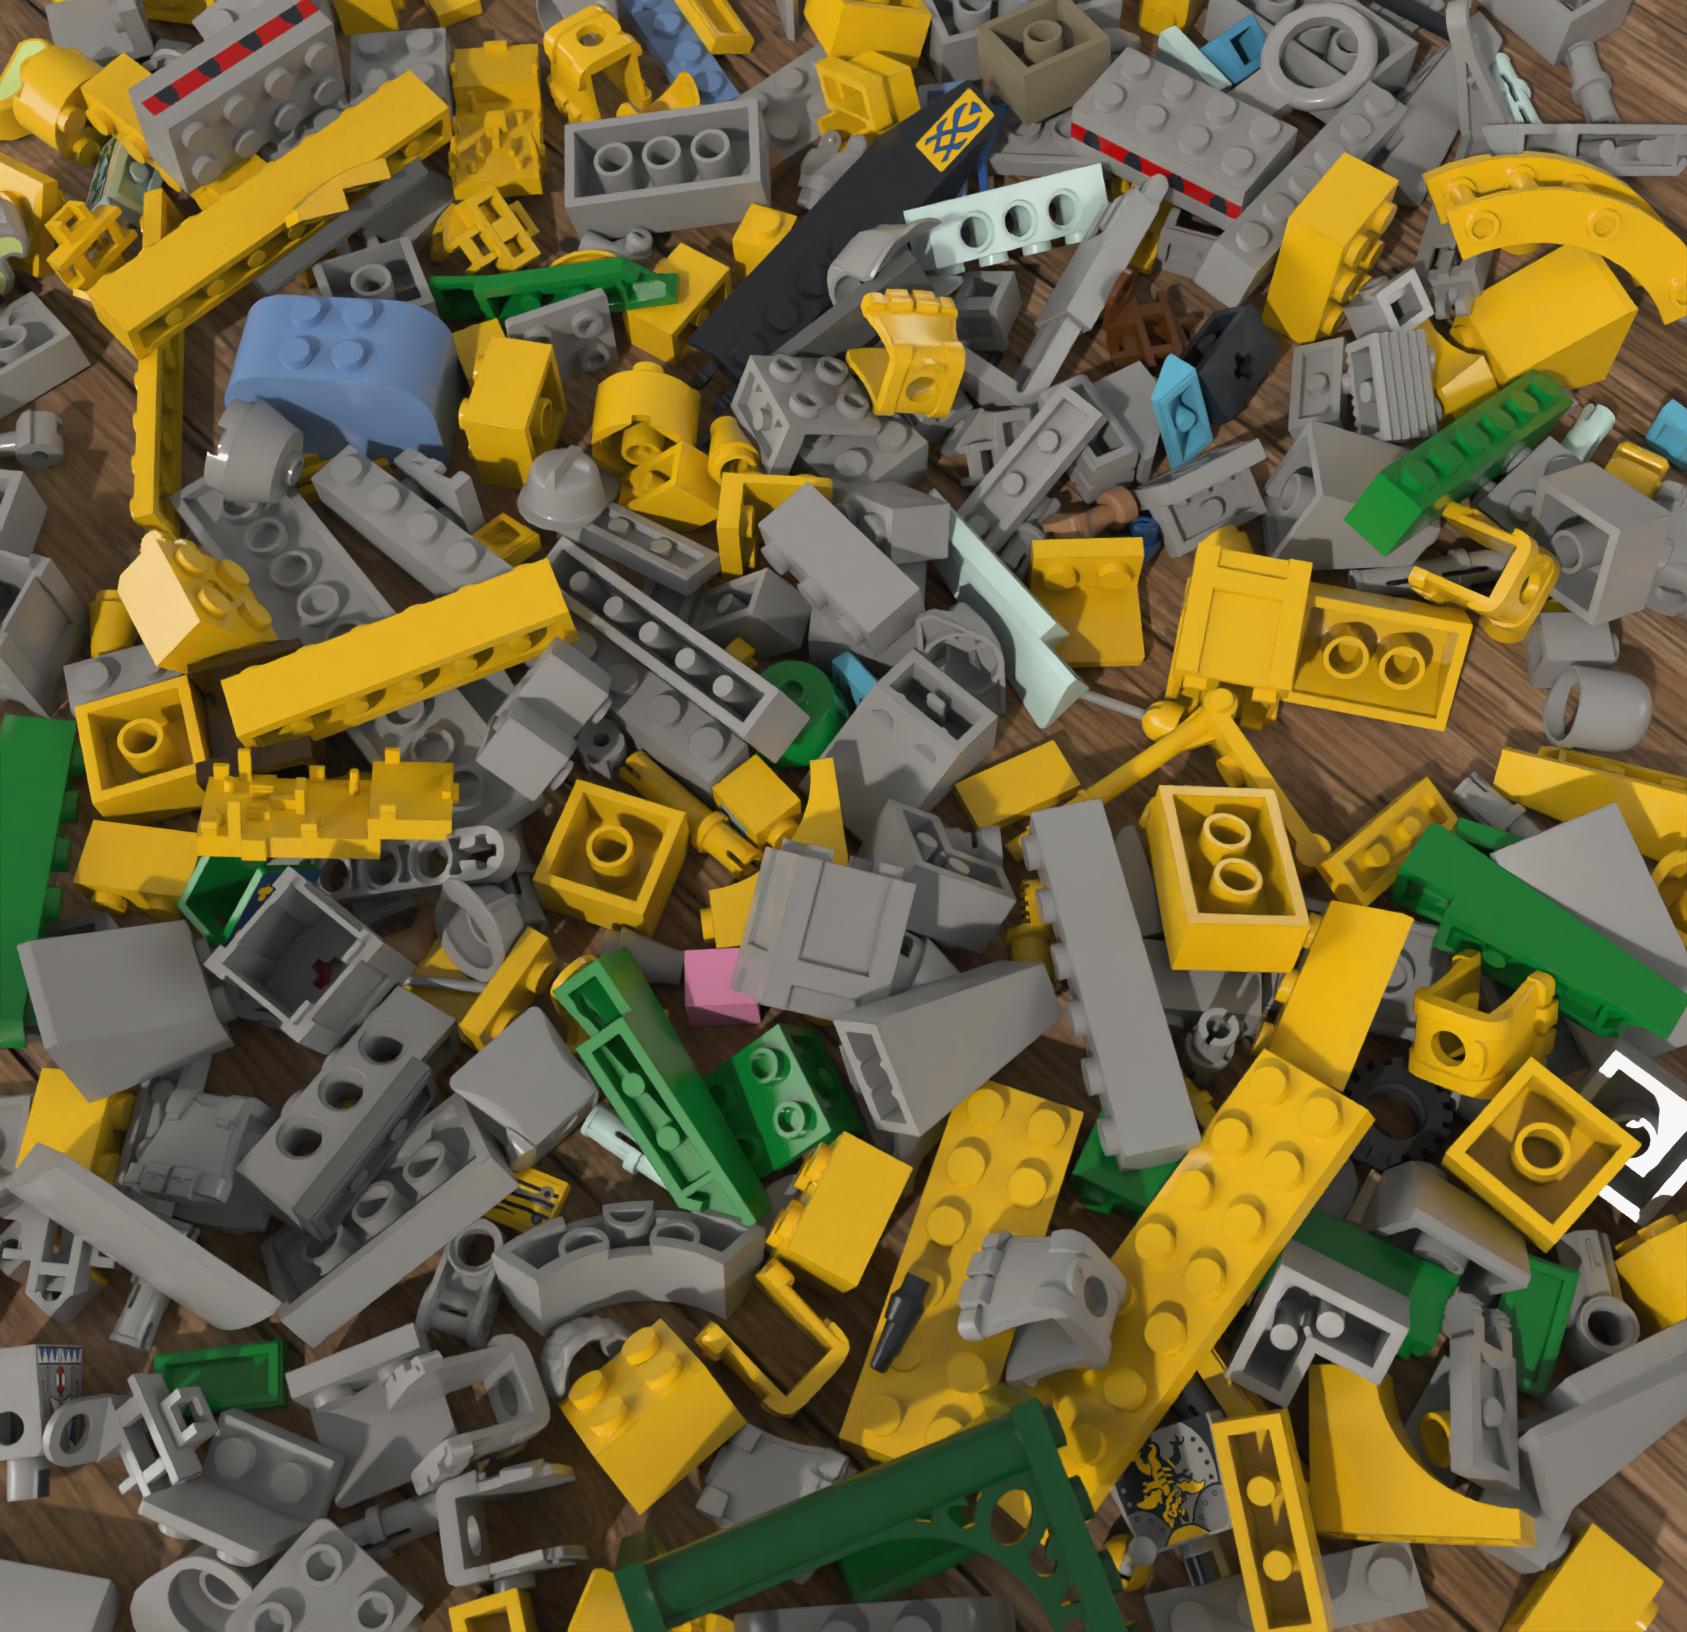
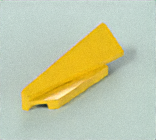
[1492,746,1687,862]

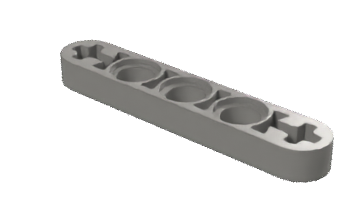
[267,825,521,905]

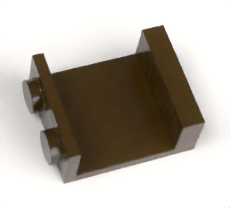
[187,638,331,793]

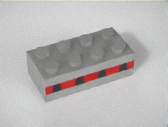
[128,0,346,195]
[1069,46,1298,230]

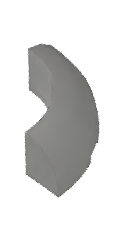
[492,1200,766,1338]

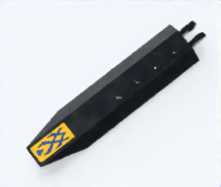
[686,79,1003,417]

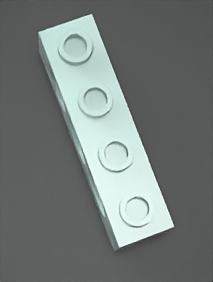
[903,163,1108,276]

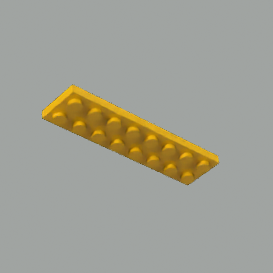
[997,1049,1375,1546]

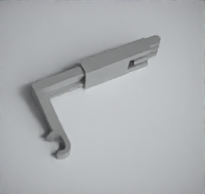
[1413,0,1514,320]
[959,174,1169,424]

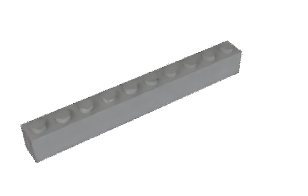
[311,444,749,812]

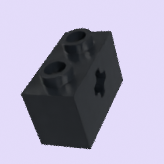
[1178,304,1282,425]

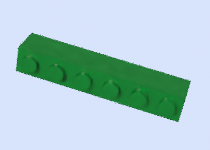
[1343,369,1574,557]
[0,714,86,1049]
[1067,1110,1460,1360]

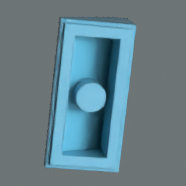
[1151,353,1214,469]

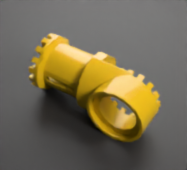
[1003,879,1062,992]

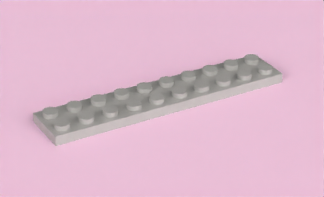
[168,476,546,865]

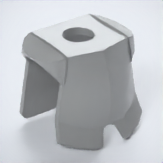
[827,217,964,306]
[449,1006,603,1171]

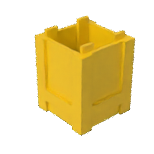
[1164,542,1313,731]

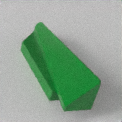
[1389,823,1687,1039]
[552,947,773,1227]

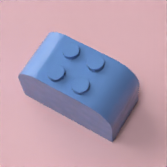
[224,295,467,467]

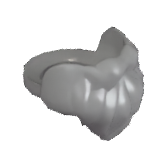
[539,1315,632,1401]

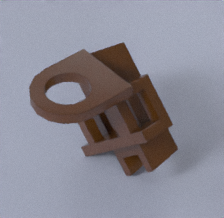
[1101,267,1195,378]

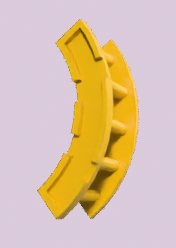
[1422,151,1687,325]

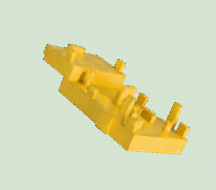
[448,40,548,200]
[196,747,459,861]

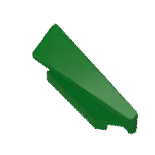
[427,257,680,328]

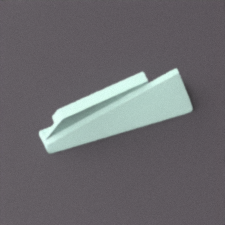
[928,488,1089,729]

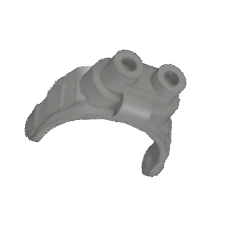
[796,130,868,211]

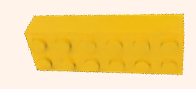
[838,1080,1084,1464]

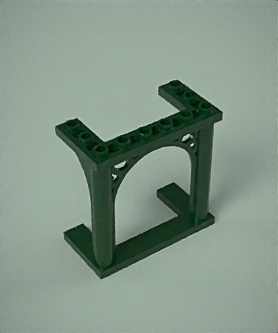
[613,1382,1141,1632]

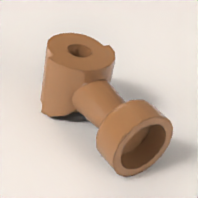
[1041,485,1138,540]

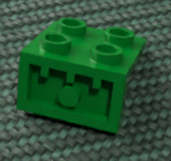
[702,1024,868,1183]

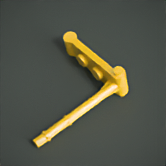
[1004,687,1331,881]

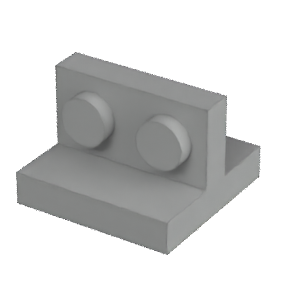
[1129,438,1267,558]

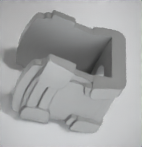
[436,1458,589,1594]

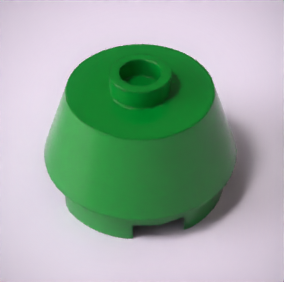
[744,660,849,772]

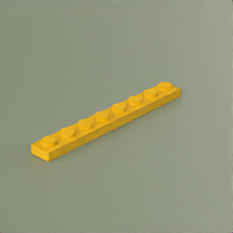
[130,188,185,541]

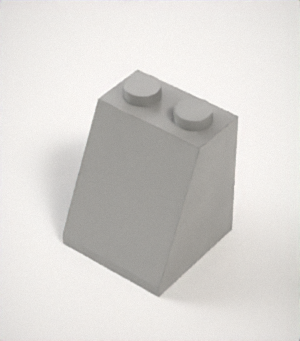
[1260,419,1441,570]
[17,920,236,1104]

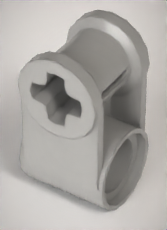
[416,1218,510,1351]

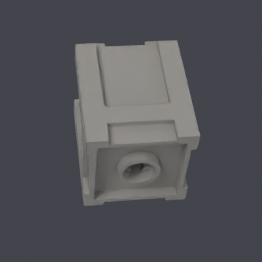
[0,550,91,718]
[730,838,917,1021]
[203,866,417,1056]

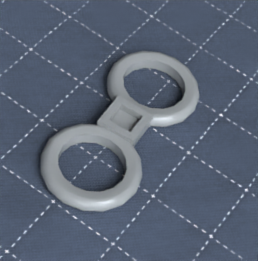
[1227,1,1378,120]

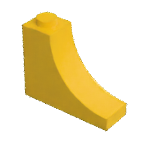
[700,757,849,949]
[1309,1361,1537,1548]

